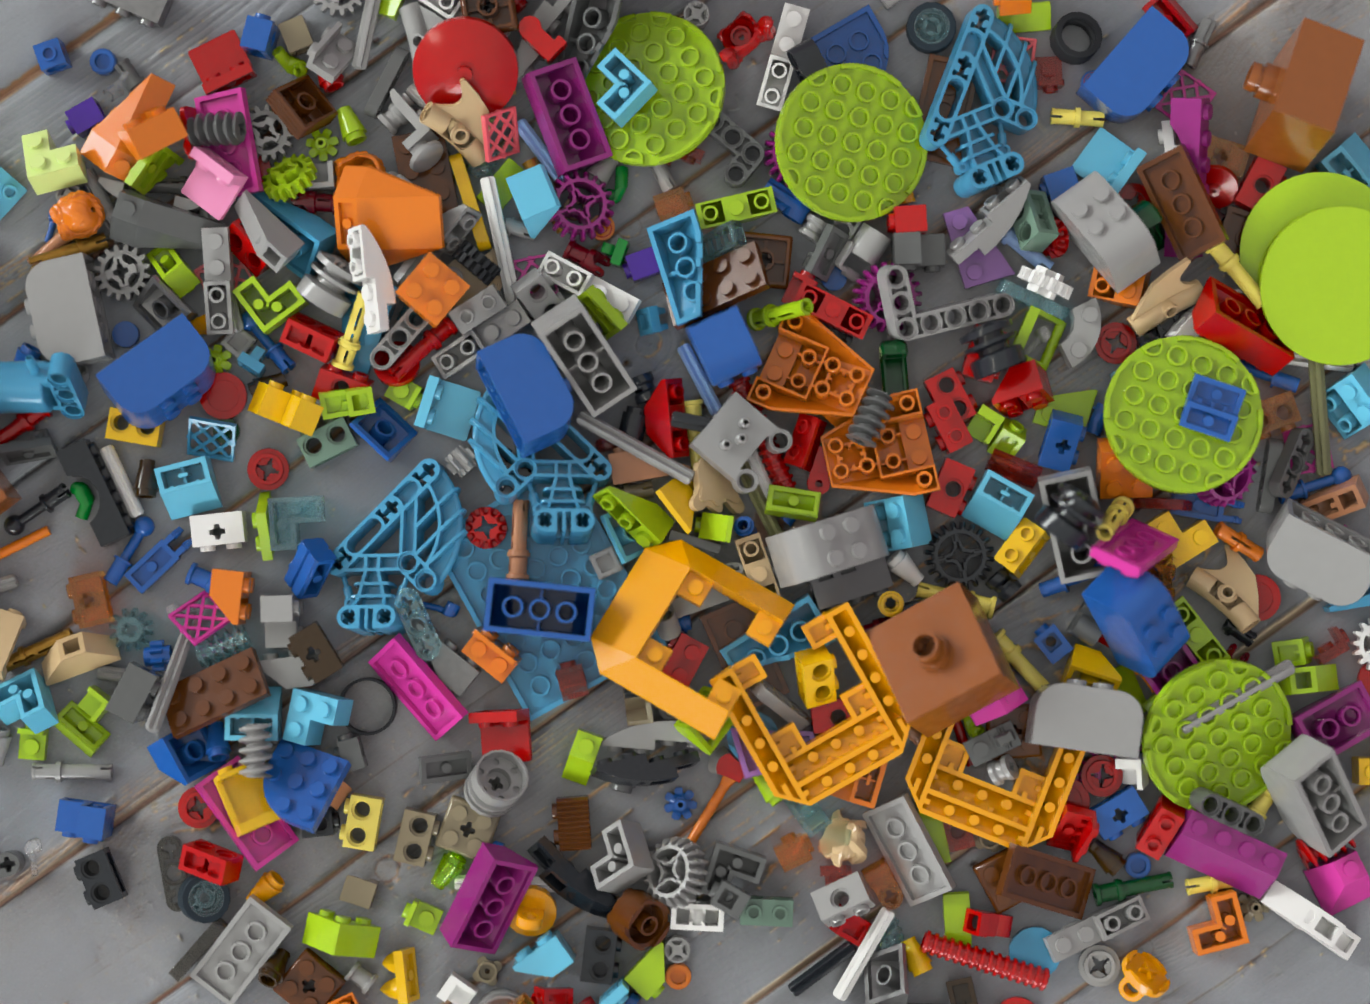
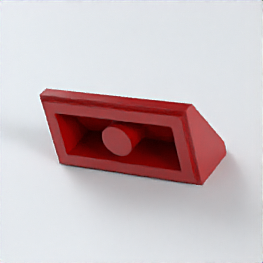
[1142,0,1198,38]

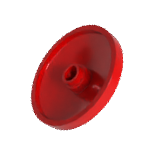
[413,16,519,113]

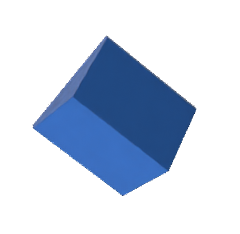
[349,397,418,462]

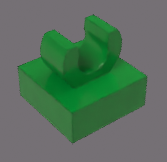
[600,238,630,269]

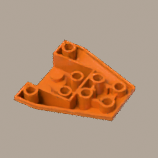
[333,165,445,266]
[746,315,875,417]
[820,388,941,496]

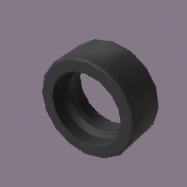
[1049,12,1103,65]

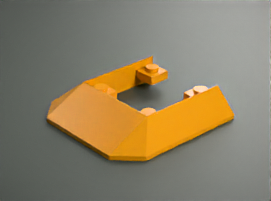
[591,539,795,740]
[709,601,910,806]
[905,723,1086,848]

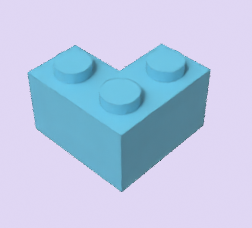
[597,48,658,128]
[0,668,59,734]
[282,688,354,746]

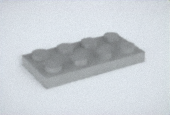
[862,792,956,907]
[189,893,294,1004]

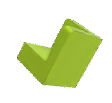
[967,404,1005,445]
[77,685,111,723]

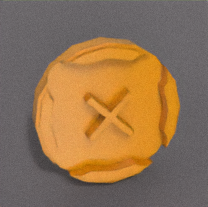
[510,885,557,936]
[1118,950,1170,1002]

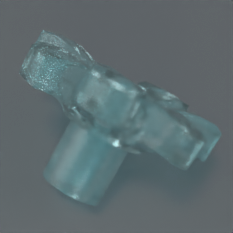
[467,151,498,178]
[878,917,904,949]

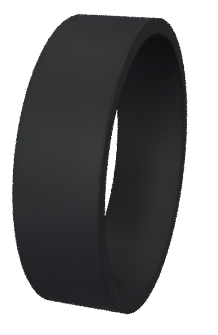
[340,677,397,736]

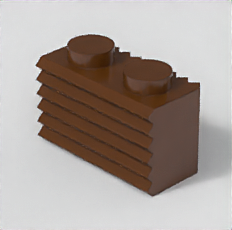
[552,795,592,851]

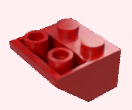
[992,359,1055,418]

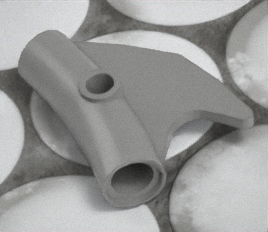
[399,2,445,82]

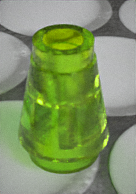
[431,851,466,890]

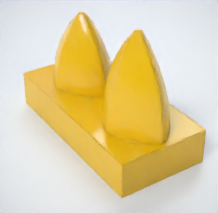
[380,947,420,1004]

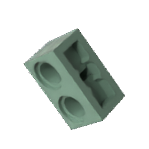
[1013,189,1059,253]
[296,417,360,469]
[739,895,794,927]

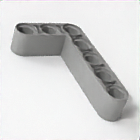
[877,265,1015,341]

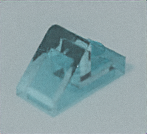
[782,799,832,838]

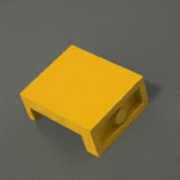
[213,760,280,837]

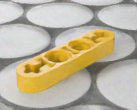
[448,152,492,252]

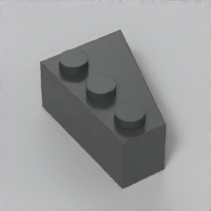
[809,557,894,611]

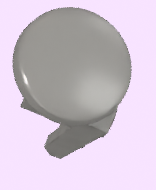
[390,88,444,173]

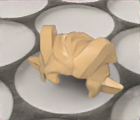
[818,809,868,867]

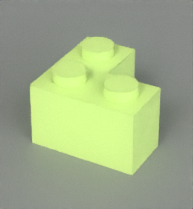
[22,129,88,195]

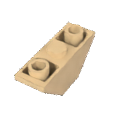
[734,533,781,596]
[41,631,121,686]

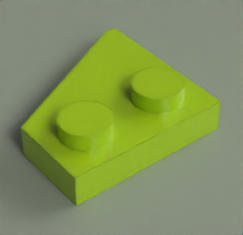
[124,147,185,195]
[577,284,628,341]
[1031,389,1098,427]
[252,491,276,561]

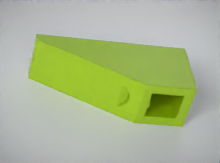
[592,486,675,549]

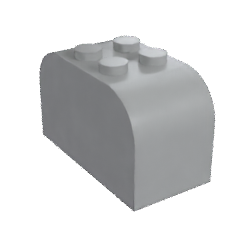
[1051,171,1160,294]
[24,252,115,367]
[530,294,637,418]
[1037,466,1107,585]
[1266,498,1370,606]
[765,504,889,588]
[1024,679,1143,759]
[1260,734,1368,858]

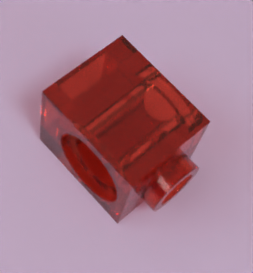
[555,660,590,701]
[942,822,976,853]

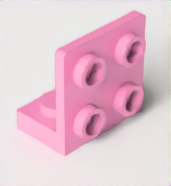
[181,146,248,220]

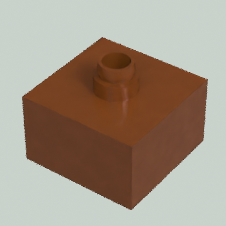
[1243,17,1365,173]
[866,582,1020,737]

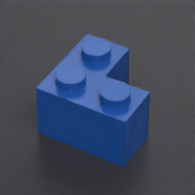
[55,797,117,844]

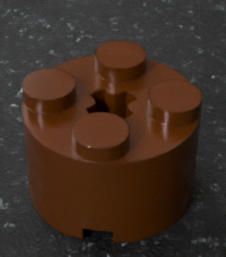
[607,888,670,951]

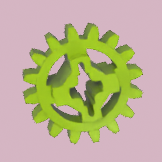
[262,154,318,202]

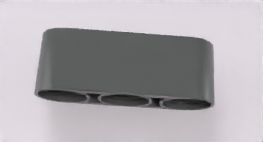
[1189,787,1265,837]

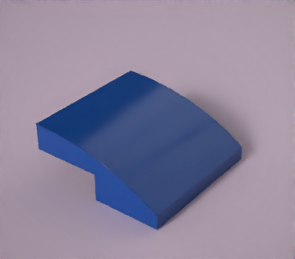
[1178,373,1247,442]

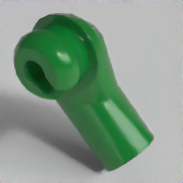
[605,166,629,204]
[70,481,95,521]

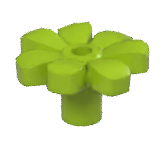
[306,128,339,162]
[208,344,232,373]

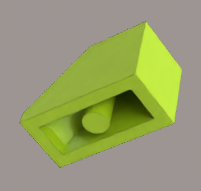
[146,248,201,298]
[694,512,734,543]
[562,728,604,786]
[624,940,665,1001]

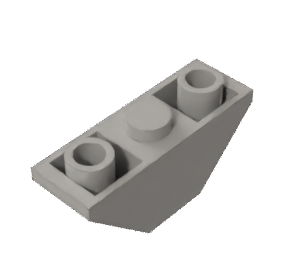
[259,648,338,689]

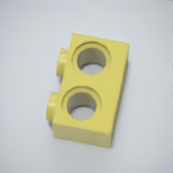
[339,792,385,852]

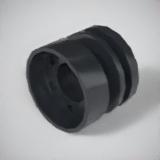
[959,318,1028,381]
[1034,481,1107,552]

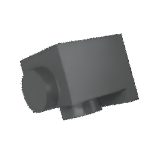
[334,732,368,772]
[708,879,751,920]

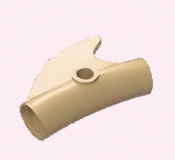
[419,78,490,167]
[1126,257,1203,337]
[1186,544,1260,634]

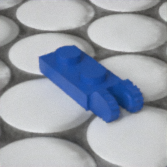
[1169,493,1245,524]
[124,526,192,594]

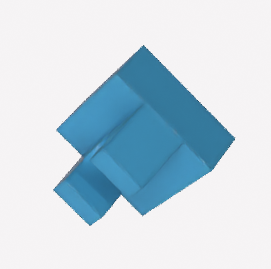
[636,306,669,336]
[237,345,266,378]

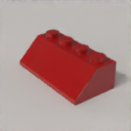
[1192,276,1295,376]

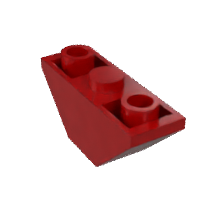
[793,280,874,340]
[644,378,690,458]

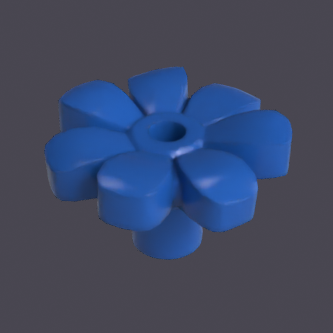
[664,787,697,820]

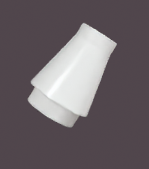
[886,549,924,587]

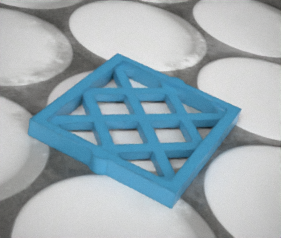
[187,416,237,462]

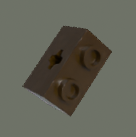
[287,621,344,684]

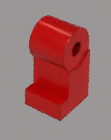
[518,16,567,65]
[807,445,830,495]
[963,908,1013,938]

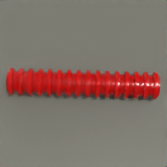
[728,376,797,488]
[920,930,1050,991]

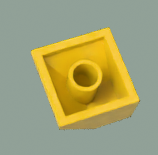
[655,478,694,534]
[1060,643,1122,690]

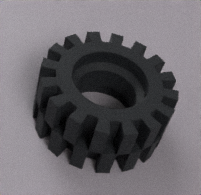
[452,239,501,286]

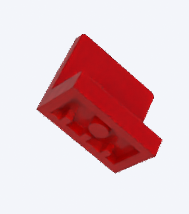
[188,30,257,95]
[468,708,532,762]

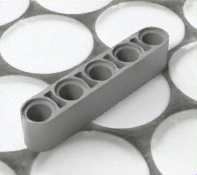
[369,267,463,371]

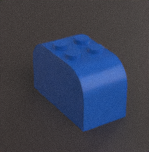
[1076,6,1189,124]
[684,305,762,389]
[96,313,216,429]
[475,334,573,459]
[1082,566,1190,678]
[483,577,597,642]

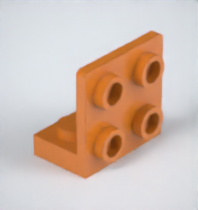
[461,626,522,684]

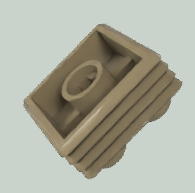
[435,795,500,859]

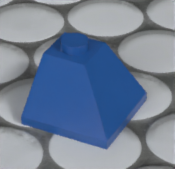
[147,727,226,785]

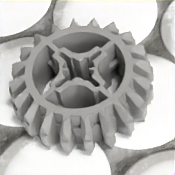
[644,836,710,908]

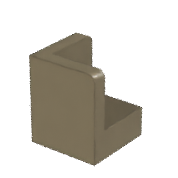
[278,14,314,57]
[623,689,654,726]
[339,875,380,909]

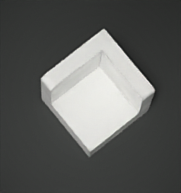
[1115,753,1149,790]
[437,971,479,1004]

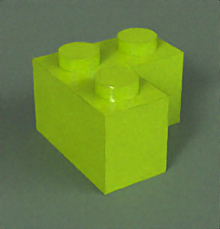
[232,275,309,335]
[302,909,381,958]

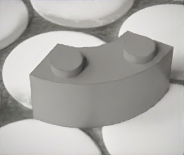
[1057,297,1101,370]

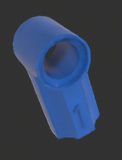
[764,178,810,225]

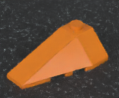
[80,73,175,181]

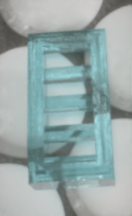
[703,220,747,264]

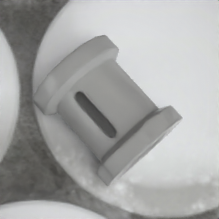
[344,960,379,995]

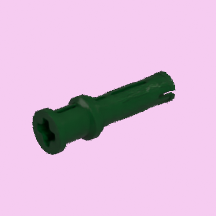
[1092,871,1174,907]

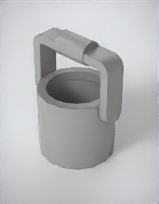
[835,223,892,282]

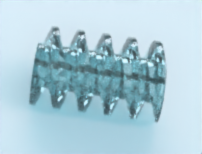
[193,625,253,668]

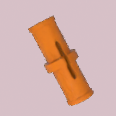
[1213,521,1264,562]

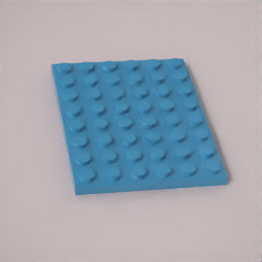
[428,484,667,721]

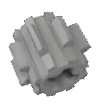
[444,444,478,479]

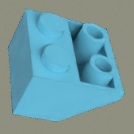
[1314,132,1370,188]
[1326,362,1370,440]
[154,456,223,520]
[961,469,1035,541]
[864,494,932,551]
[225,686,282,741]
[512,929,576,978]

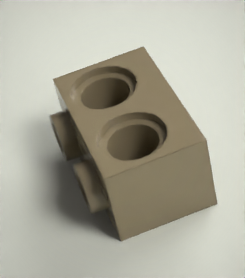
[393,807,441,867]

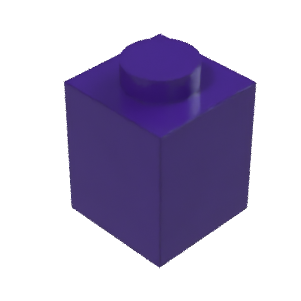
[65,97,106,138]
[622,246,661,283]

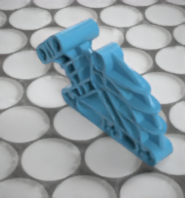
[919,4,1038,198]
[468,390,612,545]
[329,458,468,636]

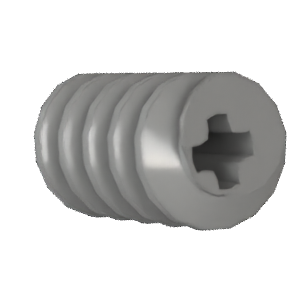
[239,723,273,778]

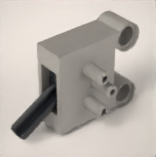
[670,391,793,494]

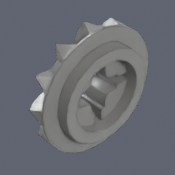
[1078,944,1120,987]

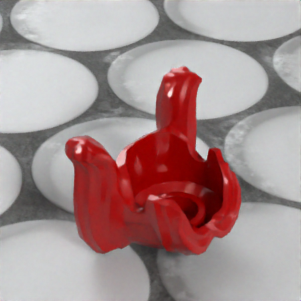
[716,11,776,70]

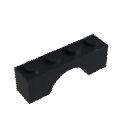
[56,439,135,547]

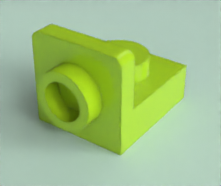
[384,381,425,412]
[987,417,1026,464]
[1271,636,1315,666]
[17,724,49,761]
[401,898,444,935]

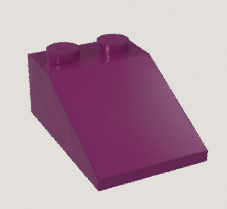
[1291,680,1370,755]

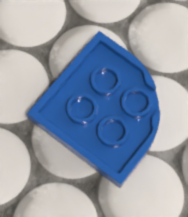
[811,4,889,71]
[263,737,351,834]

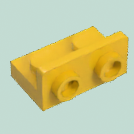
[994,517,1050,579]

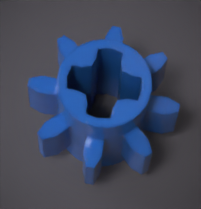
[143,640,173,672]

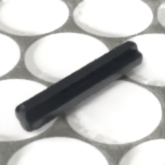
[788,941,856,996]

